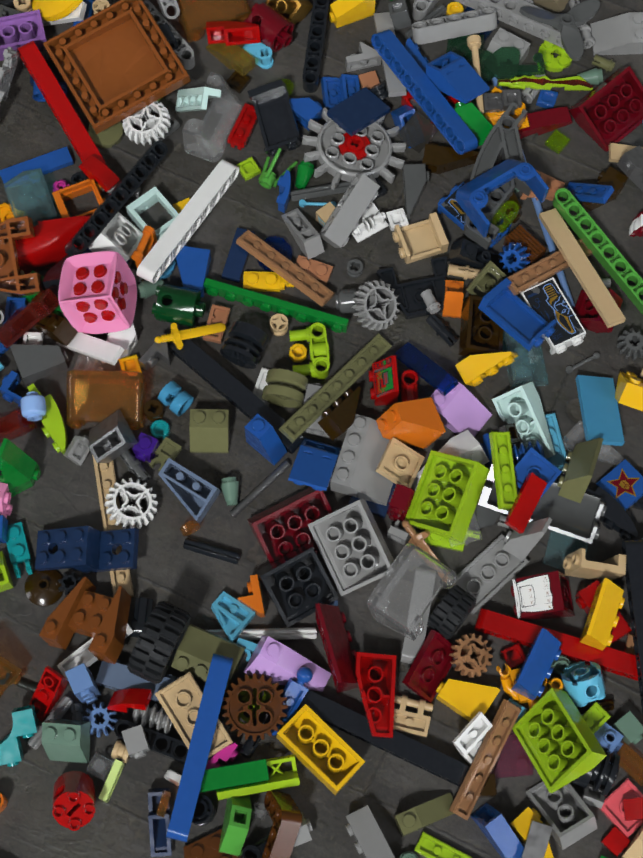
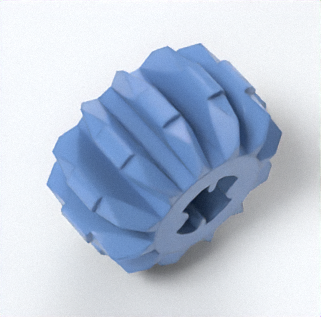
[83,702,118,738]

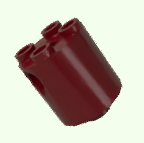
[244,3,294,53]

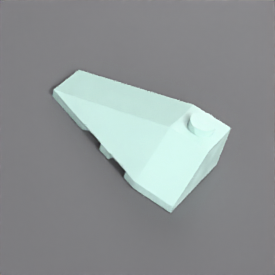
[492,381,555,459]

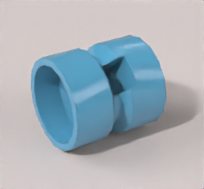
[158,381,194,416]

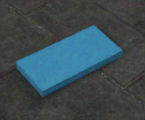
[575,375,625,446]

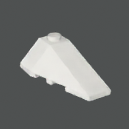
[412,429,489,493]

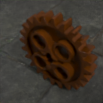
[221,673,289,741]

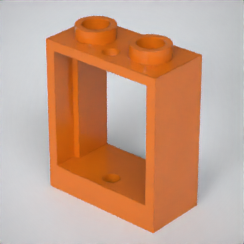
[52,179,105,218]

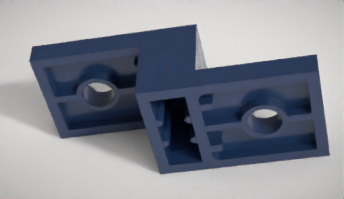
[35,526,139,573]

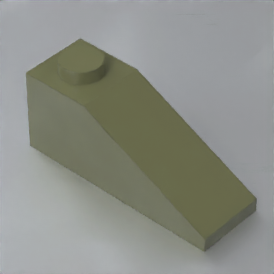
[394,792,454,837]

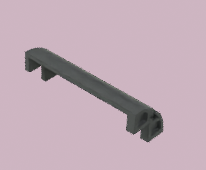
[478,463,607,544]

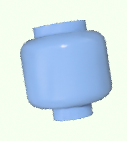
[20,391,47,421]

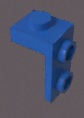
[0,370,22,408]

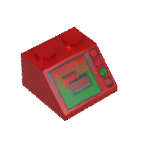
[368,355,399,406]

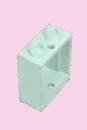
[126,187,179,241]

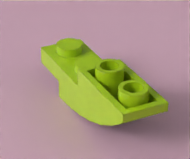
[27,384,68,455]

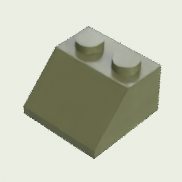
[189,409,230,453]

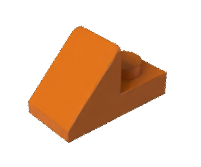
[442,280,464,318]
[237,574,265,618]

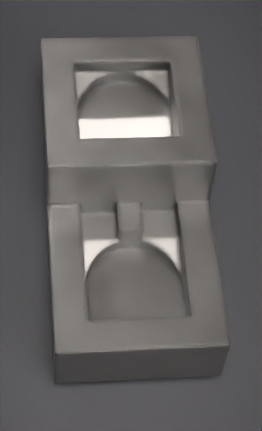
[483,89,522,113]

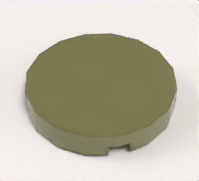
[87,121,124,148]

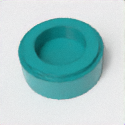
[150,419,170,440]

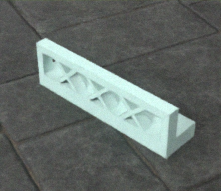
[175,86,221,112]

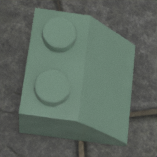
[41,719,91,764]

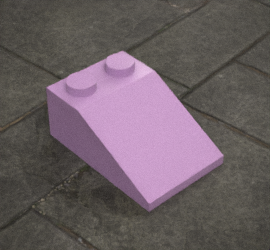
[430,374,492,437]

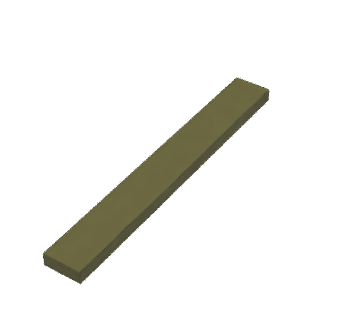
[279,333,392,443]

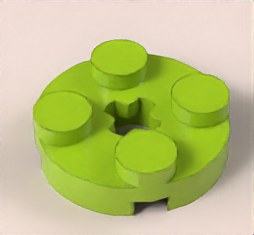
[537,40,572,72]

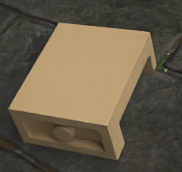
[392,212,449,264]
[563,548,626,581]

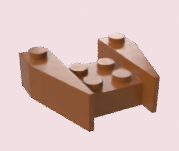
[0,216,44,296]
[39,577,131,664]

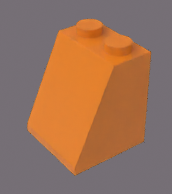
[376,397,446,449]

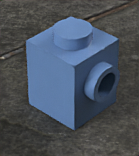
[594,722,624,754]

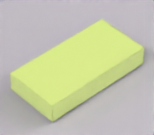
[98,759,125,803]

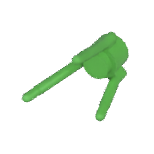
[258,148,298,189]

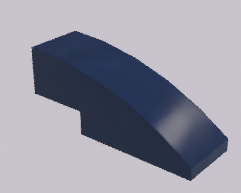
[148,787,172,857]

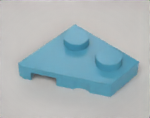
[211,591,256,642]

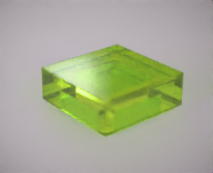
[545,130,570,155]

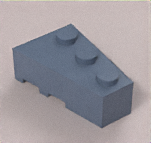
[158,458,221,524]

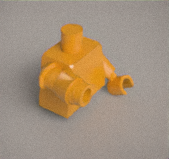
[496,663,563,710]

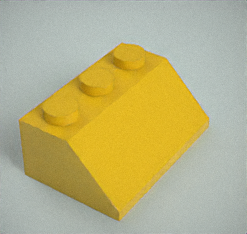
[580,578,625,651]

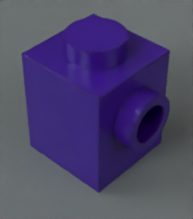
[132,432,160,462]

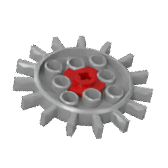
[302,107,406,190]

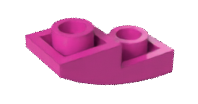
[205,743,239,770]

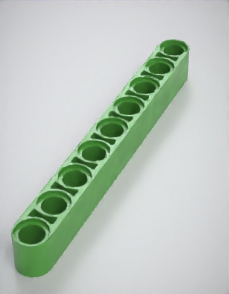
[552,188,643,315]

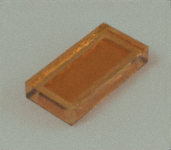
[617,743,643,787]

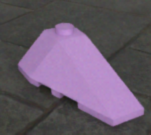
[244,636,331,692]

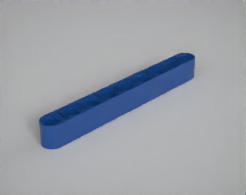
[371,29,478,155]
[166,653,233,842]

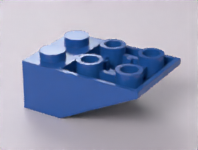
[426,51,490,104]
[288,438,341,491]

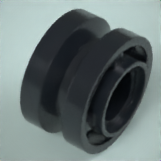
[192,794,216,826]

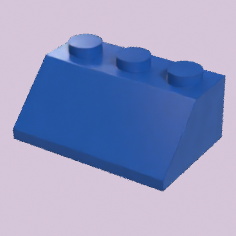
[511,628,562,701]

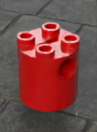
[52,771,95,831]

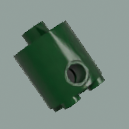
[152,284,206,327]

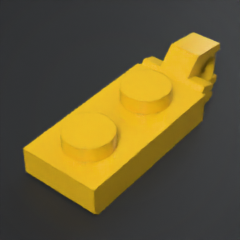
[243,271,294,292]

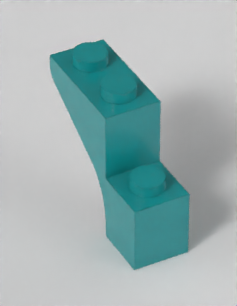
[0,704,39,767]

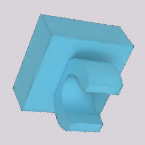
[236,637,257,662]

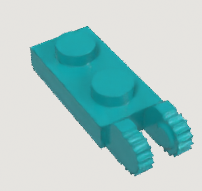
[6,522,33,578]

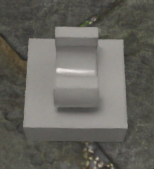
[387,520,409,545]

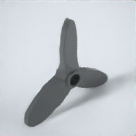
[519,0,600,61]

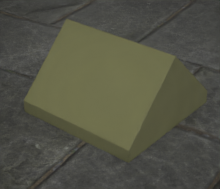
[465,261,508,298]

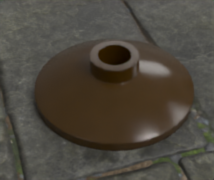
[25,570,64,606]

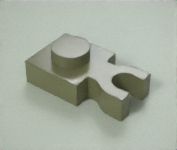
[149,437,182,472]

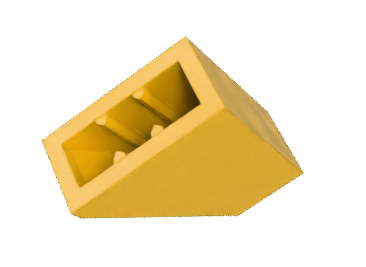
[328,0,376,28]
[435,679,500,722]

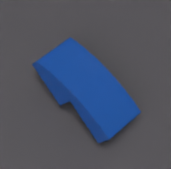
[276,170,291,213]

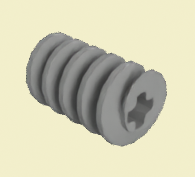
[132,702,174,735]

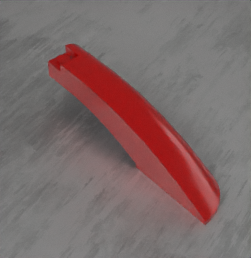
[15,216,99,274]

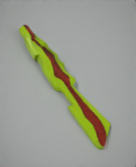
[497,75,593,91]

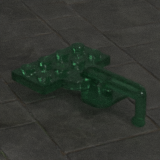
[441,35,546,100]

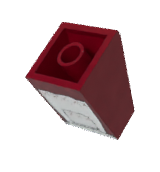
[511,571,575,621]

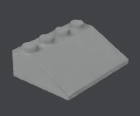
[330,414,406,506]
[308,498,398,596]

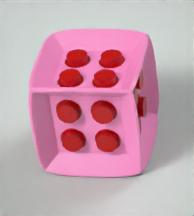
[58,251,137,335]

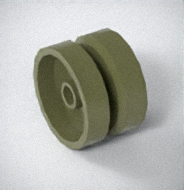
[262,369,308,408]

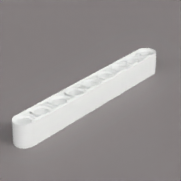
[136,159,240,284]

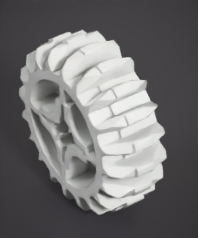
[122,101,171,146]
[104,478,158,529]

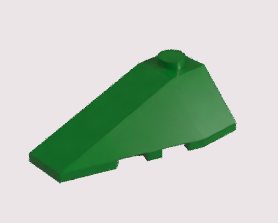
[0,438,41,497]

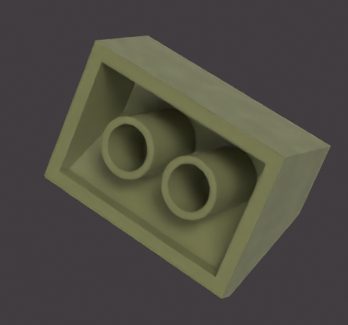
[557,438,603,503]
[171,624,246,691]

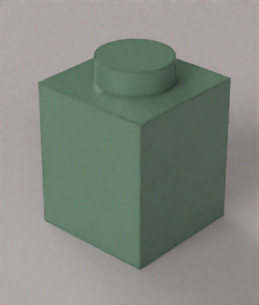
[611,711,643,745]

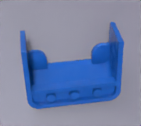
[456,159,549,238]

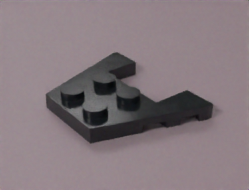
[376,256,447,319]

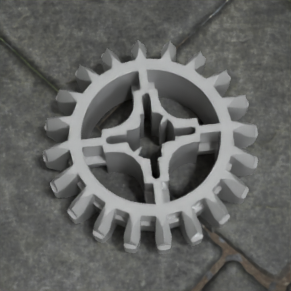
[351,280,400,331]

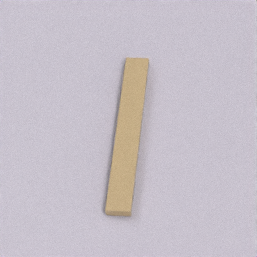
[539,208,626,328]
[92,455,134,597]

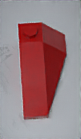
[355,652,397,738]

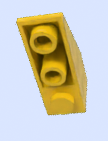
[455,351,519,387]

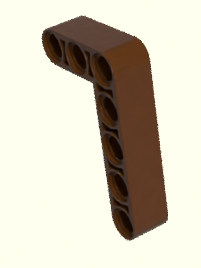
[262,790,302,858]

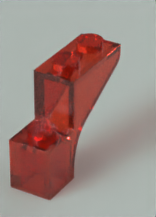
[0,288,59,348]

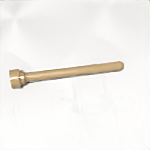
[467,35,484,114]

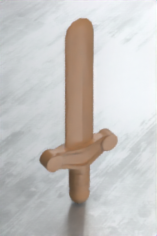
[402,520,451,583]

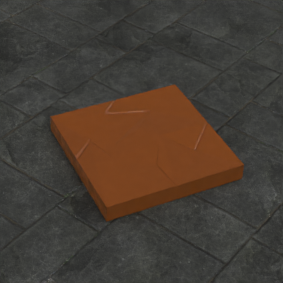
[43,0,191,134]

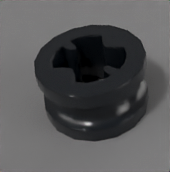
[71,172,87,185]

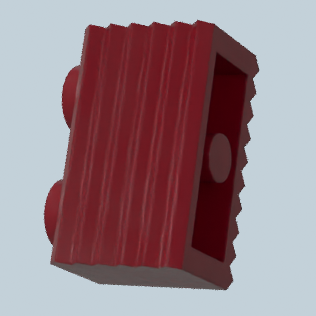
[387,484,415,521]

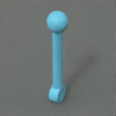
[299,199,337,207]

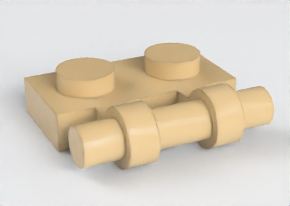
[393,694,434,738]

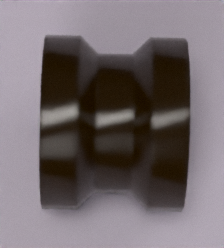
[144,400,164,422]

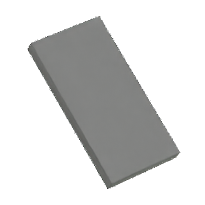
[446,534,530,615]

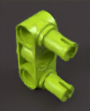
[289,322,330,380]

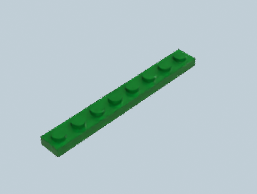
[204,278,349,333]

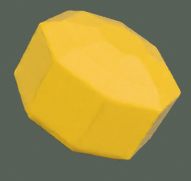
[289,343,307,363]

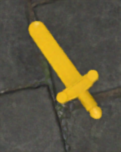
[154,323,226,350]

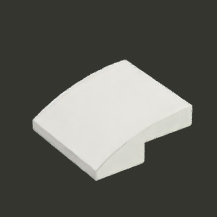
[452,711,493,765]

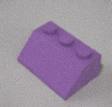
[0,10,47,61]

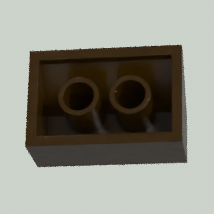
[458,295,504,357]

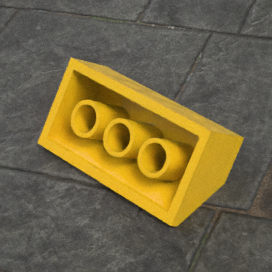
[276,704,365,795]

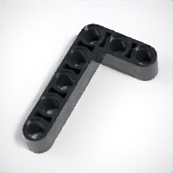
[114,711,225,764]

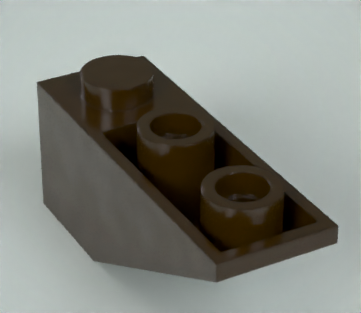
[422,143,479,174]
[580,166,628,212]
[24,306,78,346]
[318,387,361,440]

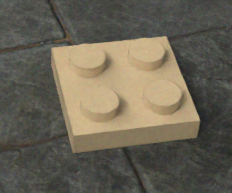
[375,437,425,488]

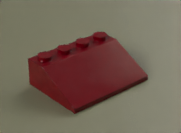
[569,66,643,152]
[247,487,333,564]
[315,603,359,693]

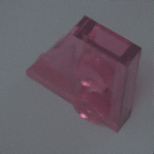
[493,734,533,778]

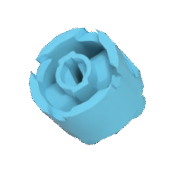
[561,661,606,707]

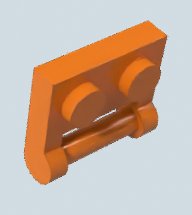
[131,226,157,268]

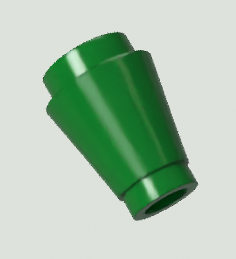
[295,161,315,189]

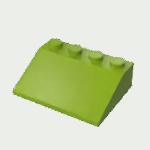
[405,450,490,543]
[512,688,607,793]

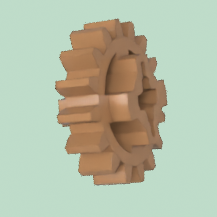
[449,633,493,678]

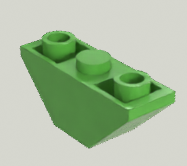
[218,795,252,856]

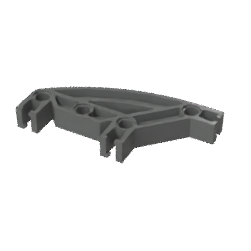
[464,102,541,250]

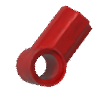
[399,370,418,402]

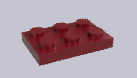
[402,630,454,703]

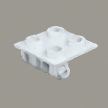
[351,201,389,243]

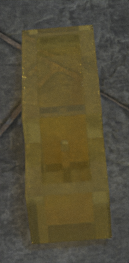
[206,43,255,77]

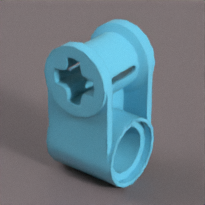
[240,43,274,69]

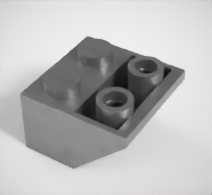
[88,410,138,463]

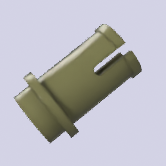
[592,54,616,73]

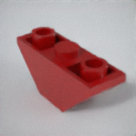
[29,666,69,722]

